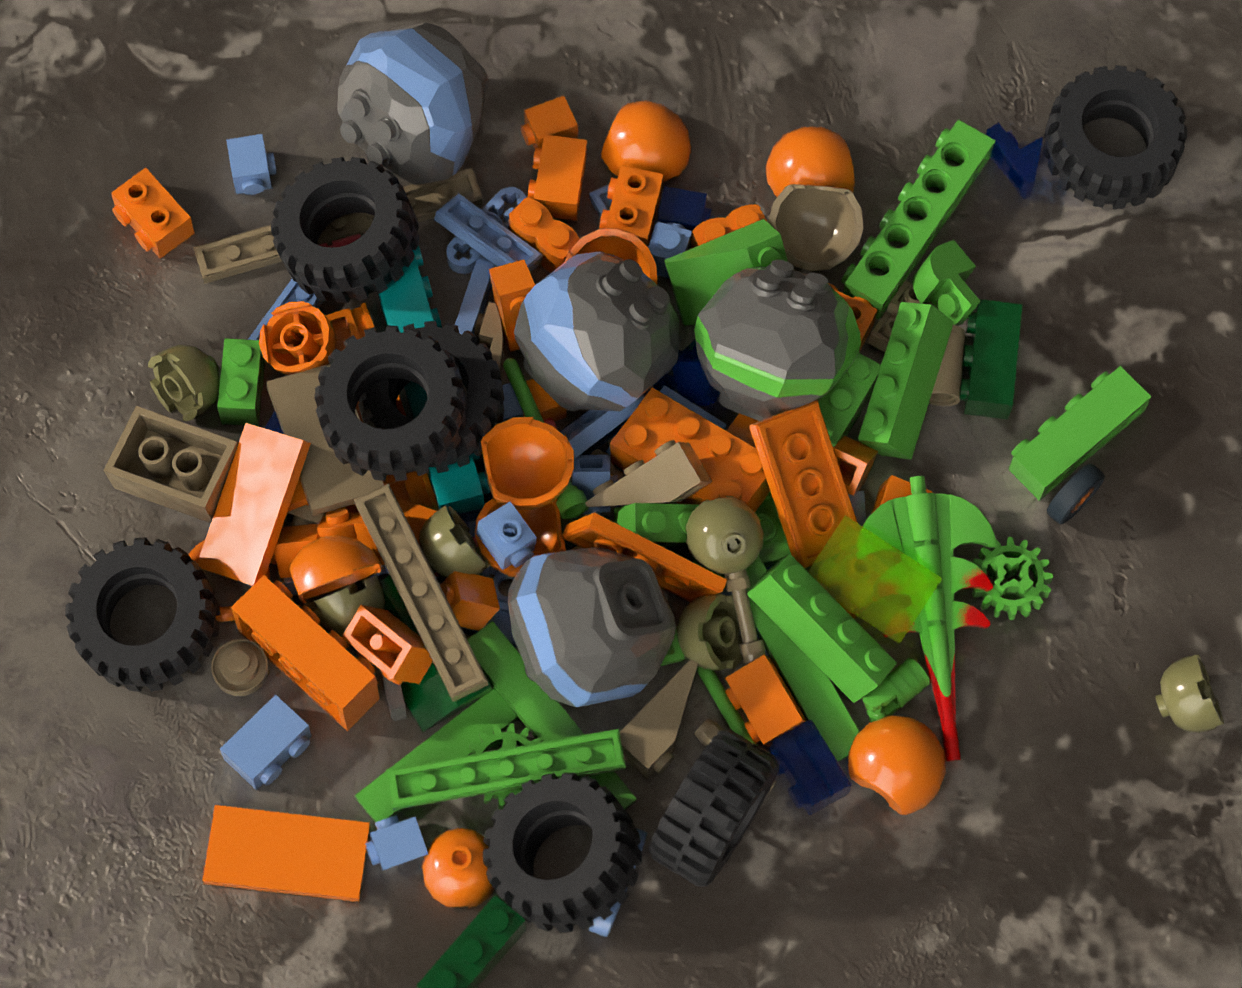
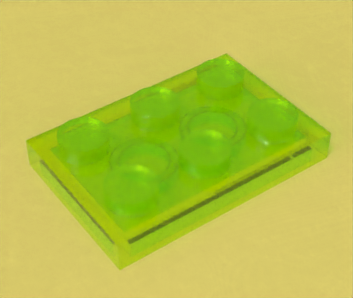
[808,515,943,644]

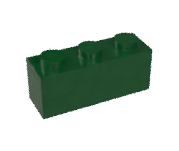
[960,299,1023,420]
[416,895,526,988]

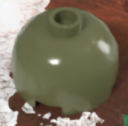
[148,345,220,421]
[686,496,764,574]
[419,505,490,579]
[306,574,386,637]
[677,594,743,671]
[1155,654,1224,733]

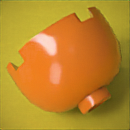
[259,301,336,375]
[422,828,495,908]

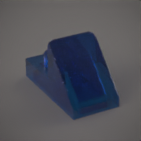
[985,122,1043,200]

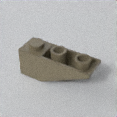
[585,440,712,507]

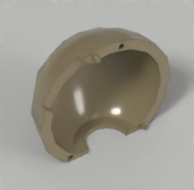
[769,184,864,271]

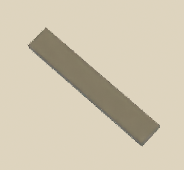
[354,483,488,702]

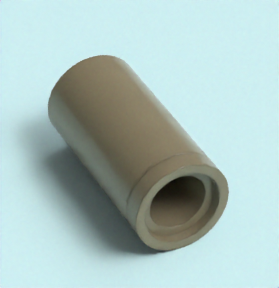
[929,325,965,406]

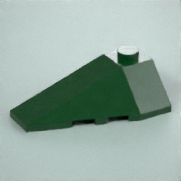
[380,575,492,732]

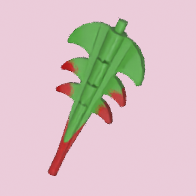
[856,476,996,762]

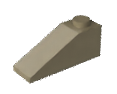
[619,659,698,779]

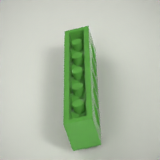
[841,119,995,320]

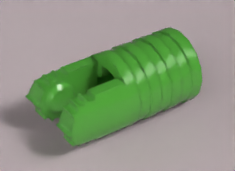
[862,658,930,722]

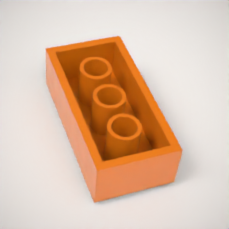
[610,387,770,512]
[231,575,380,732]

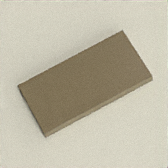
[267,364,384,516]

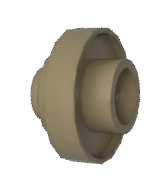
[211,639,269,696]

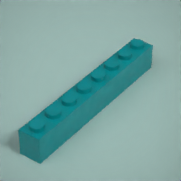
[378,244,490,515]

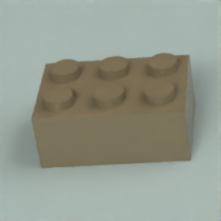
[103,406,238,523]

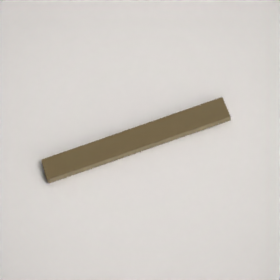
[193,167,483,284]

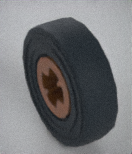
[1047,463,1105,525]

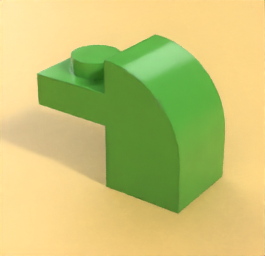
[912,240,981,326]

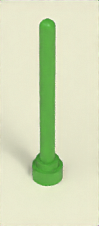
[503,358,589,519]

